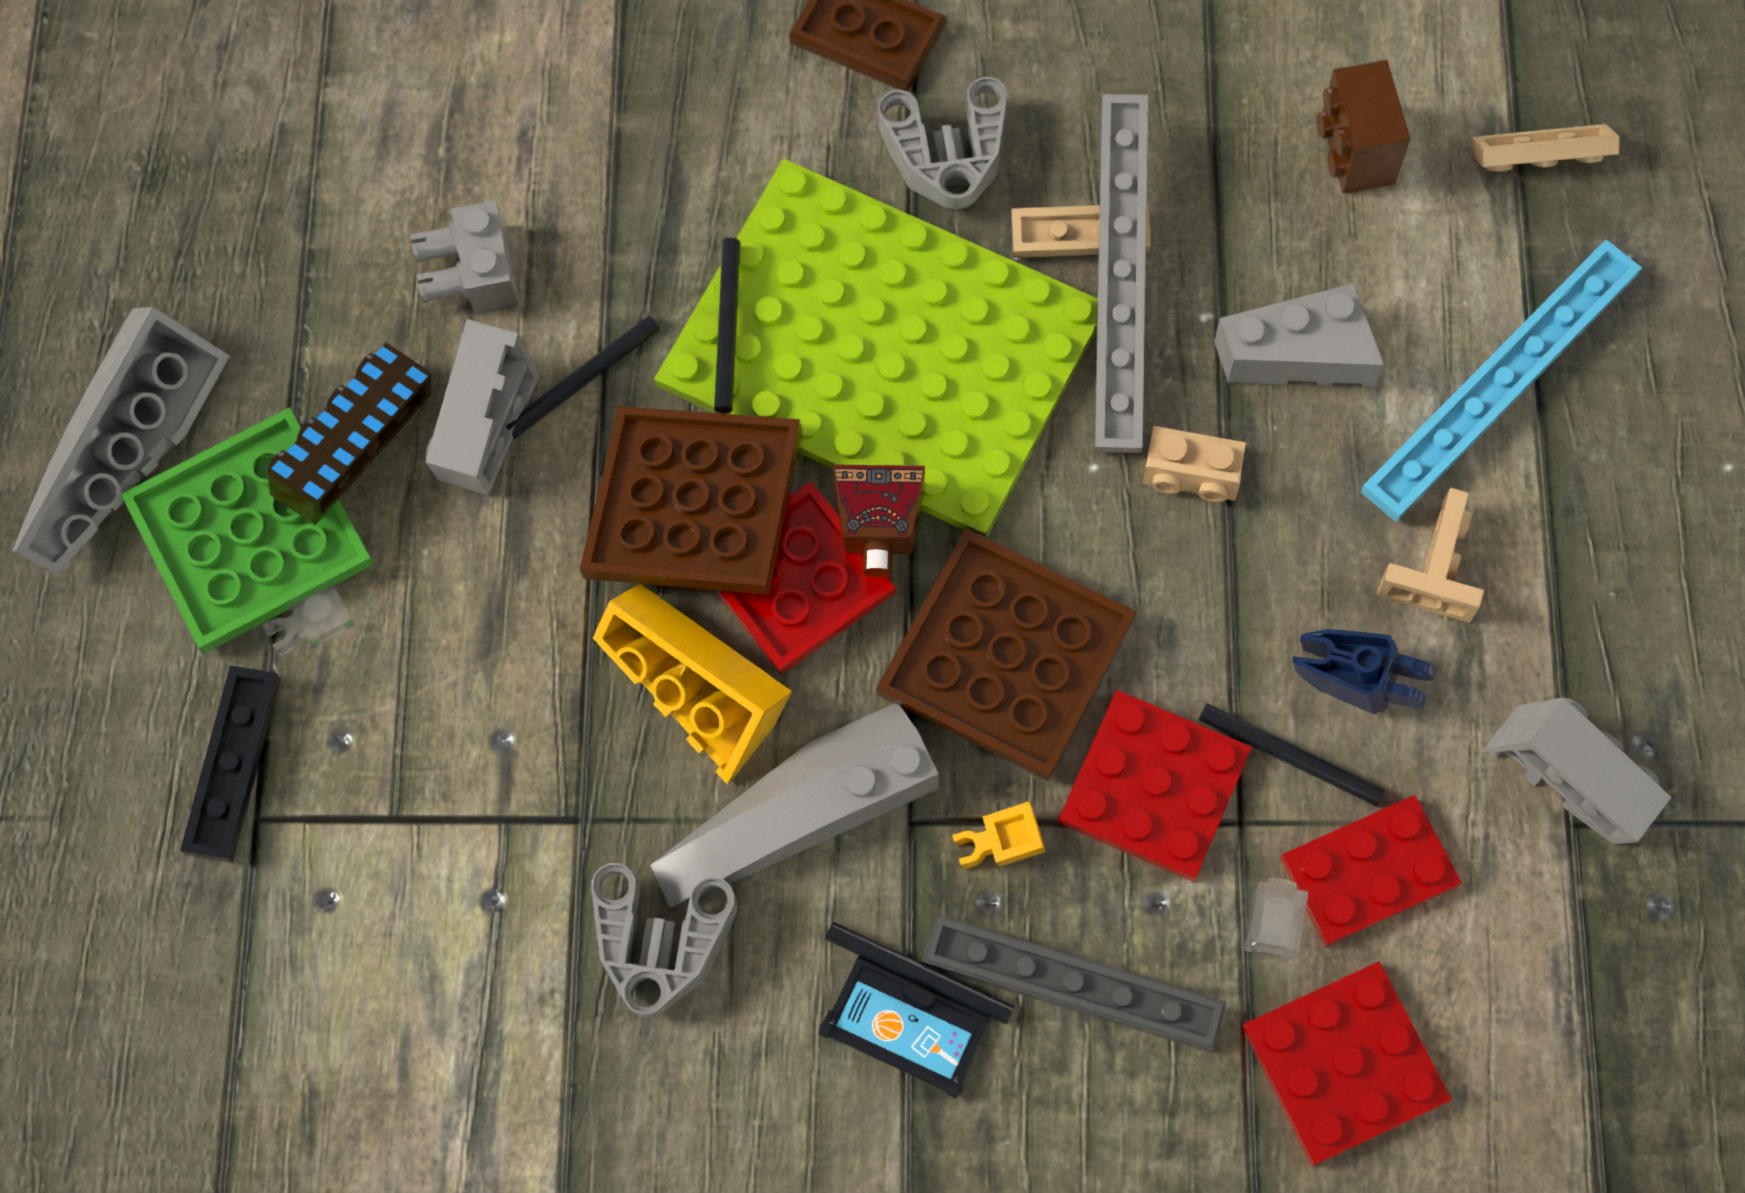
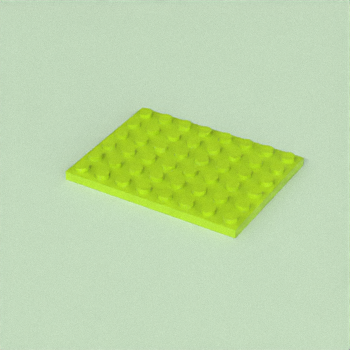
[654,158,1098,538]

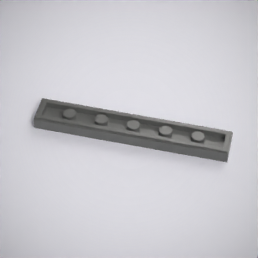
[922,914,1227,1053]

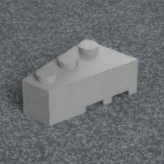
[1214,283,1384,388]
[426,319,540,496]
[1484,697,1671,844]

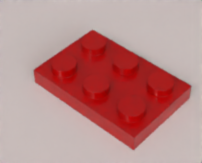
[1280,795,1462,947]

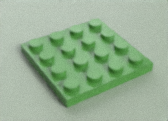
[121,407,374,654]

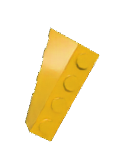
[593,584,792,784]

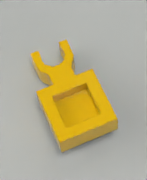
[952,801,1046,870]

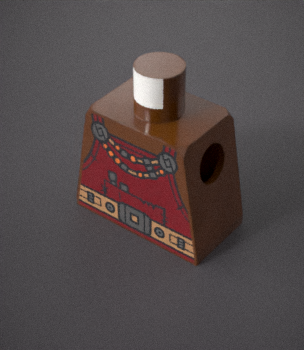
[834,464,925,578]

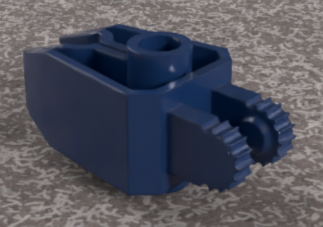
[1292,629,1436,714]

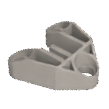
[878,77,1007,209]
[591,863,738,1018]

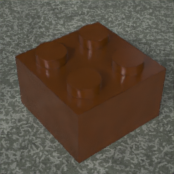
[1317,60,1411,194]

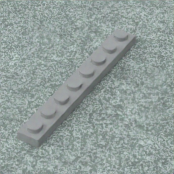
[1095,94,1148,453]

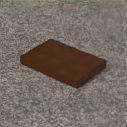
[789,0,946,92]

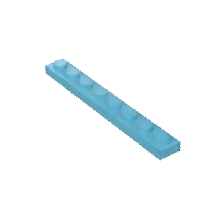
[1361,239,1642,523]

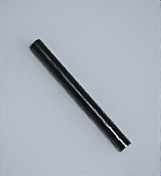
[714,238,741,414]
[505,315,660,440]
[1199,703,1385,807]
[825,921,1015,1025]

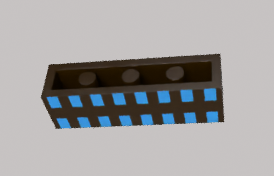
[267,342,431,525]

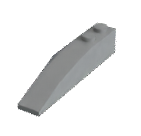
[12,307,230,574]
[651,704,939,911]

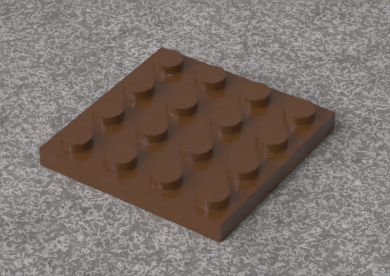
[580,406,802,595]
[876,528,1137,782]

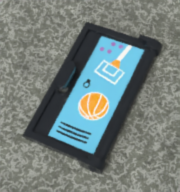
[818,956,991,1099]

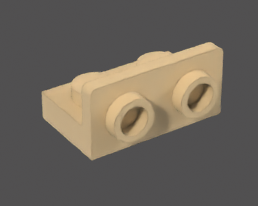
[1142,426,1246,502]

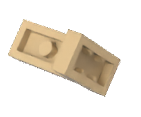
[1377,488,1484,623]

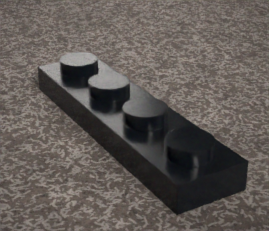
[180,665,281,863]

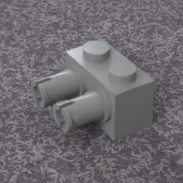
[410,200,519,314]

